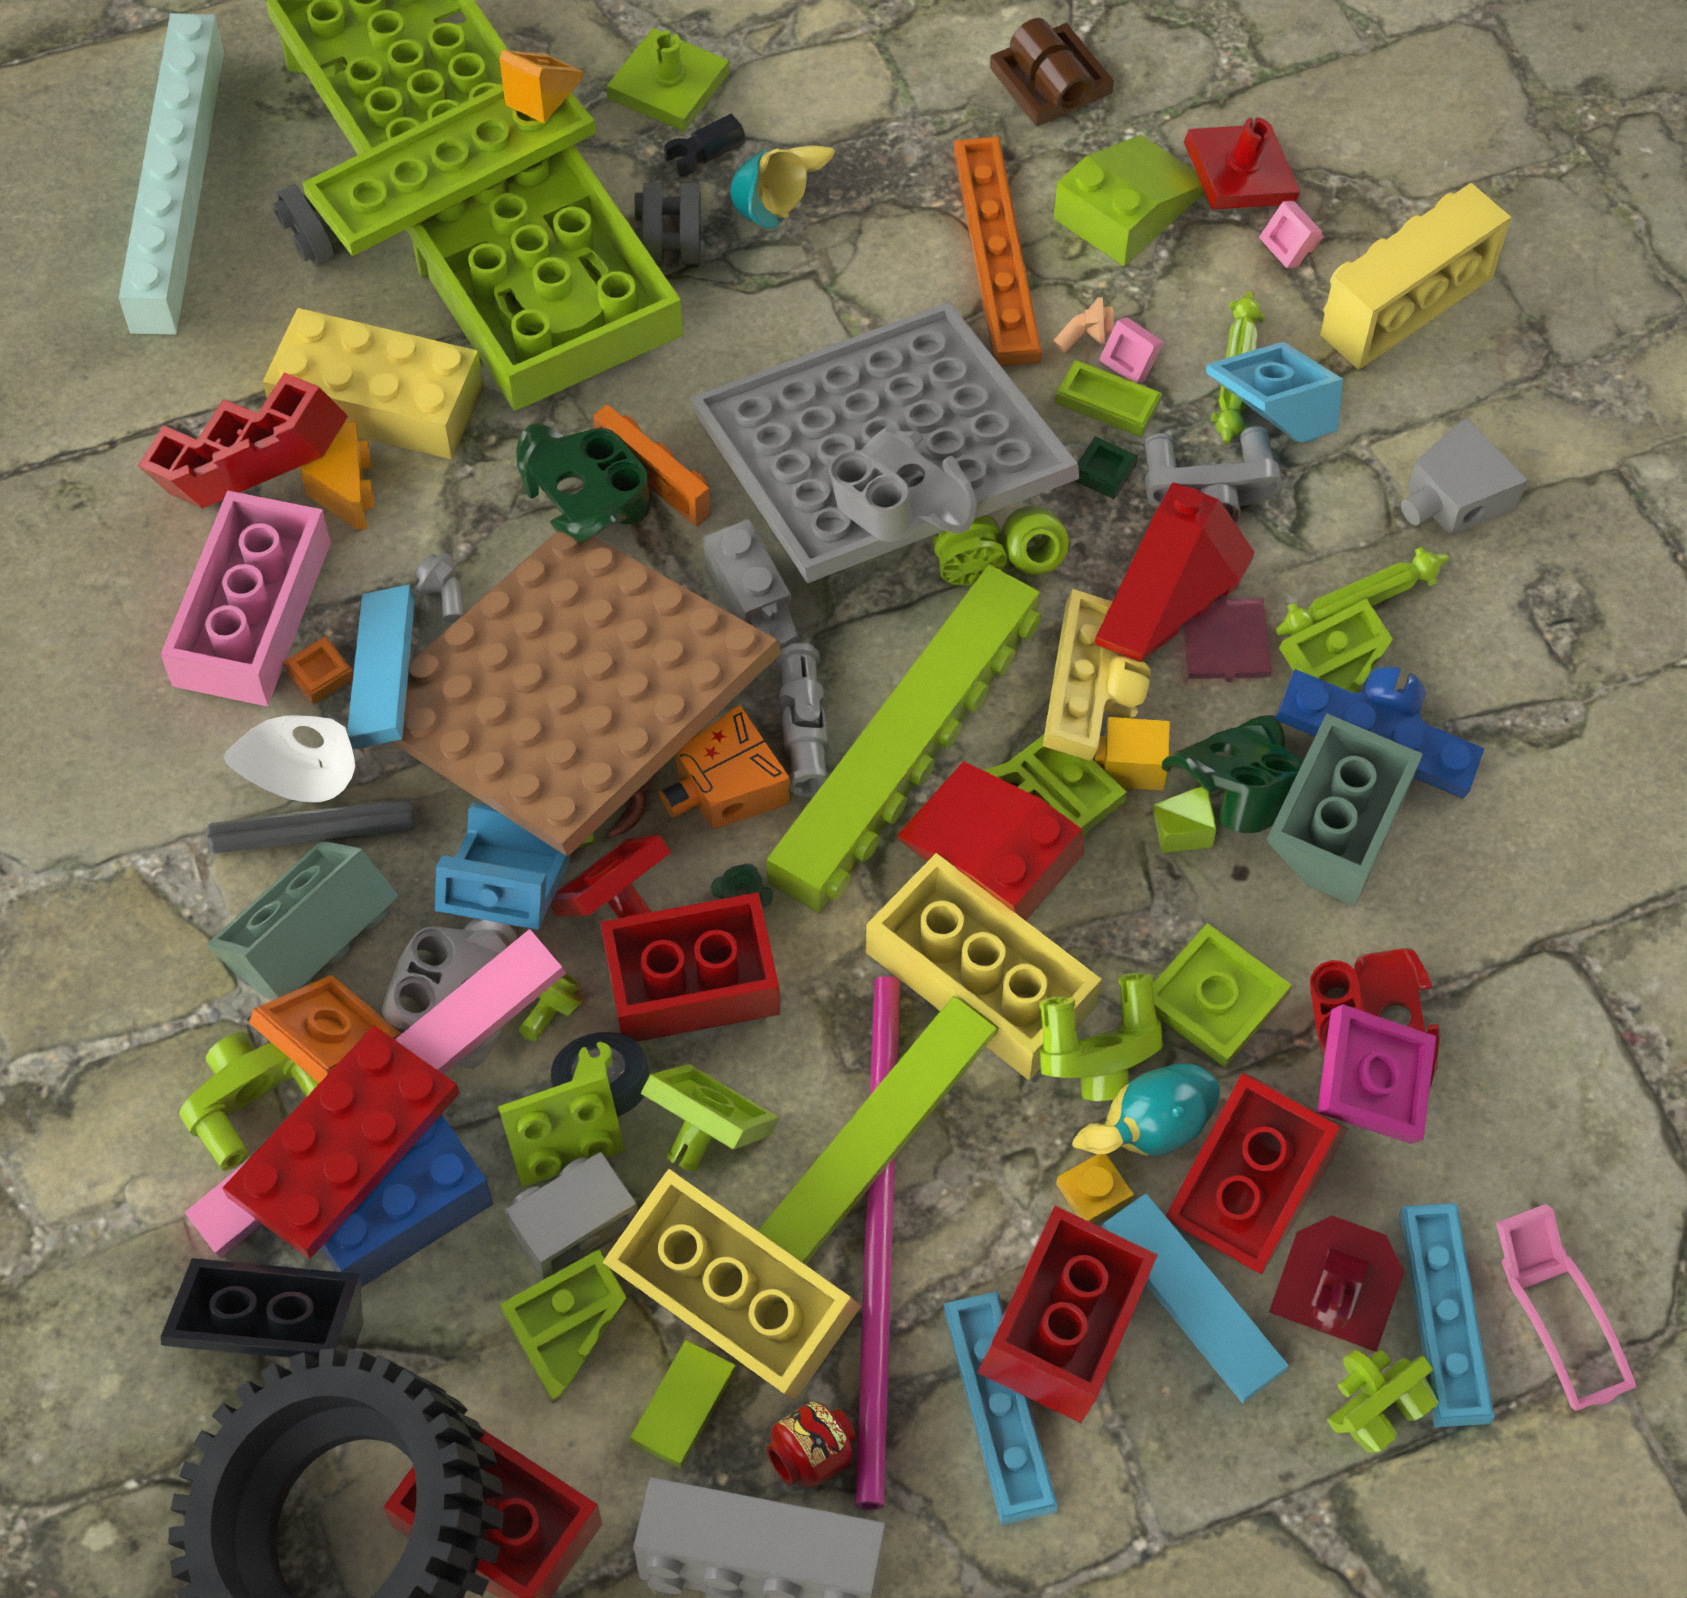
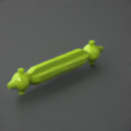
[1210,291,1266,445]
[1276,546,1449,635]

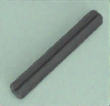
[207,799,414,853]

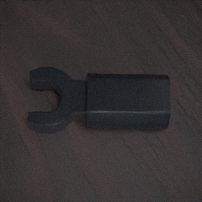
[664,113,745,177]

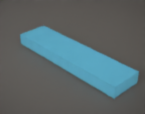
[347,584,415,749]
[1102,1193,1289,1404]
[1399,1203,1495,1428]
[943,1291,1058,1526]

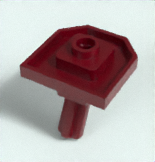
[1269,1215,1404,1352]

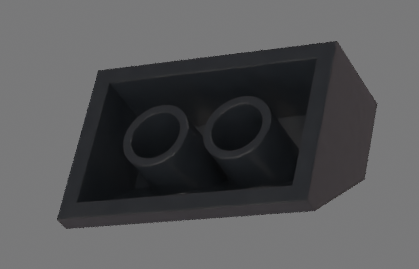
[160,1258,363,1359]

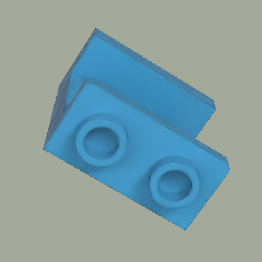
[435,802,570,930]

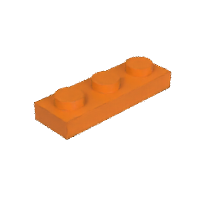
[593,404,710,527]

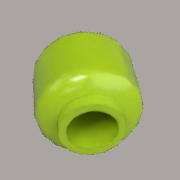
[1001,505,1069,575]

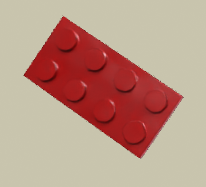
[222,1025,460,1259]

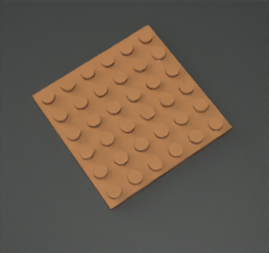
[391,531,781,857]

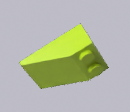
[1053,135,1205,267]

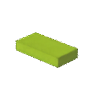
[1055,359,1162,438]
[630,1340,736,1470]

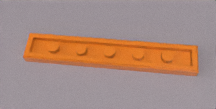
[954,136,1042,366]

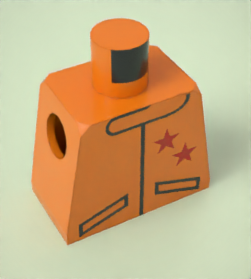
[659,705,790,829]

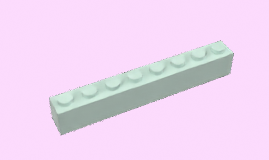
[119,13,224,335]

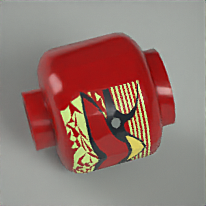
[766,1401,856,1489]

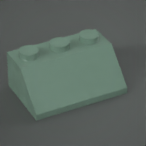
[1266,713,1423,907]
[206,841,399,1000]

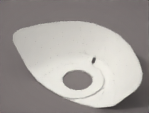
[224,715,355,803]

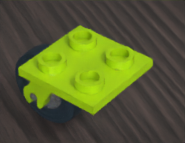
[498,1032,650,1187]

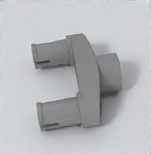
[1144,426,1282,523]

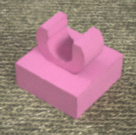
[1259,201,1324,268]
[1099,317,1164,384]

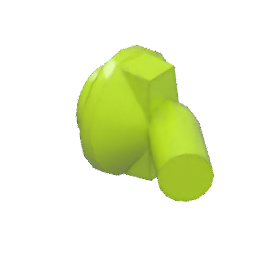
[519,973,584,1041]

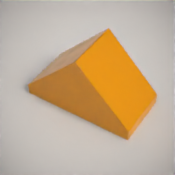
[499,50,584,124]

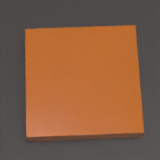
[249,975,402,1083]

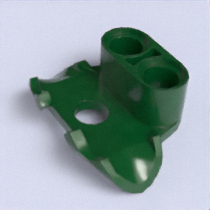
[516,423,650,543]
[1162,715,1303,833]

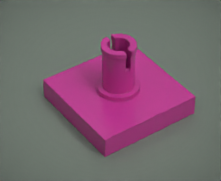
[1317,1004,1436,1144]

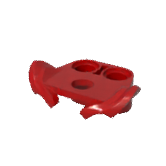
[1310,948,1440,1087]

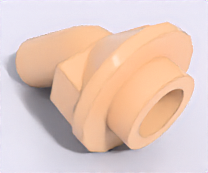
[1052,297,1114,354]

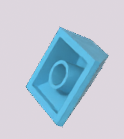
[1206,341,1343,443]

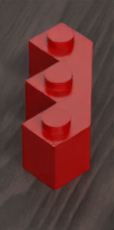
[137,372,348,509]

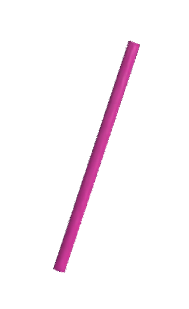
[855,976,901,1510]

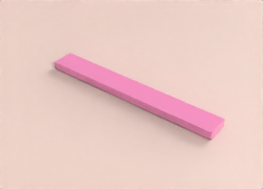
[185,929,566,1258]

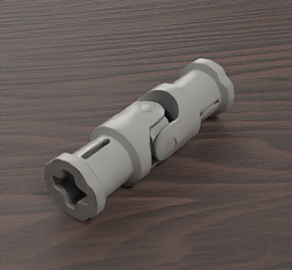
[775,643,830,797]

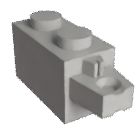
[703,519,798,648]

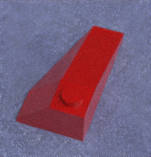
[1094,482,1255,662]

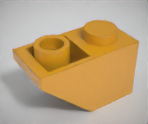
[299,422,375,530]

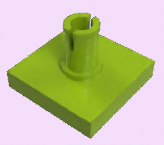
[607,28,730,132]
[641,1064,780,1172]

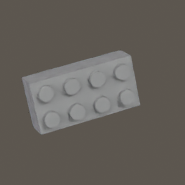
[633,1477,885,1598]

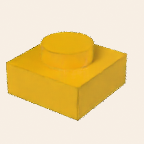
[1056,1154,1134,1224]

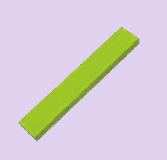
[758,995,998,1265]

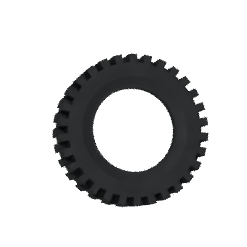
[168,1348,504,1598]

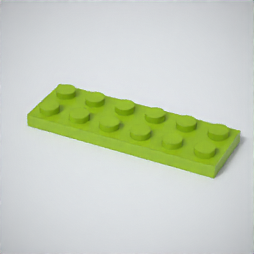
[302,83,596,257]

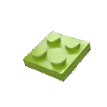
[1152,923,1292,1068]

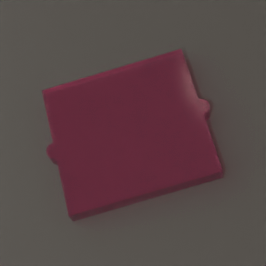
[1183,595,1272,682]

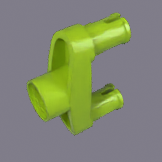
[1039,973,1163,1101]
[179,1032,319,1171]

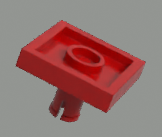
[1183,117,1300,210]
[550,835,671,918]

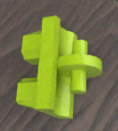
[1326,1350,1438,1453]

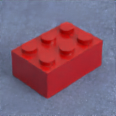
[600,892,780,1042]
[977,1205,1158,1423]
[383,1428,602,1598]

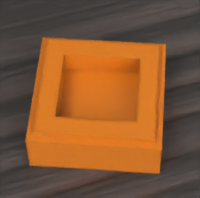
[283,636,354,705]

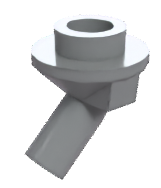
[415,553,463,623]

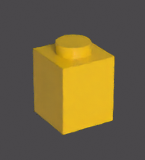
[1094,717,1170,791]

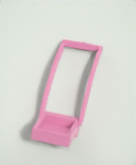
[1496,1204,1636,1411]

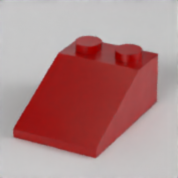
[897,761,1085,921]
[1165,1073,1348,1274]

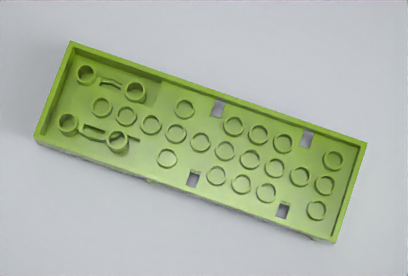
[265,0,683,411]

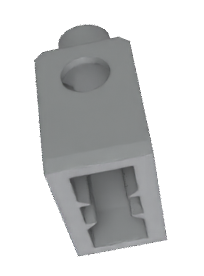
[1401,418,1527,534]

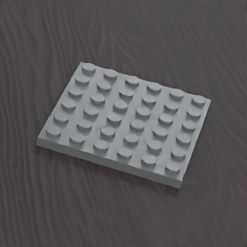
[691,302,1079,583]

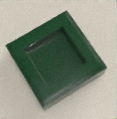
[1074,436,1138,500]

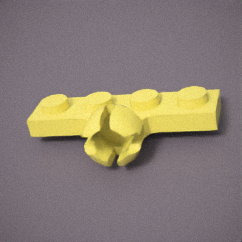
[1043,589,1151,761]

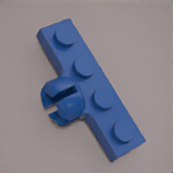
[1274,666,1485,799]

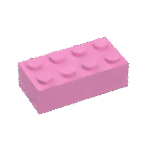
[160,490,331,707]

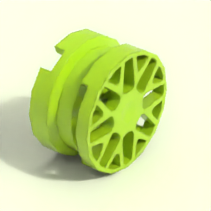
[932,515,1008,585]

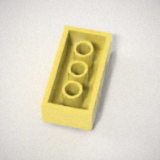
[1320,183,1511,370]
[263,308,484,460]
[866,853,1102,1081]
[603,1169,861,1400]

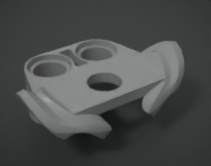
[829,425,977,542]
[381,918,520,1069]

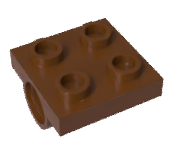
[990,18,1114,127]

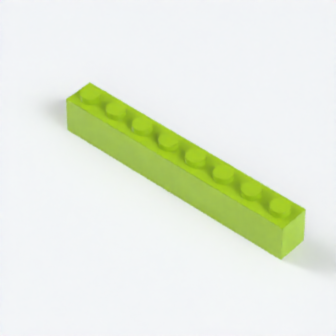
[767,564,1042,914]

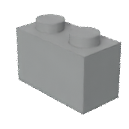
[505,1152,638,1280]

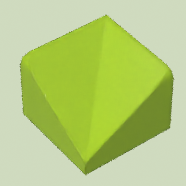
[1152,787,1217,853]

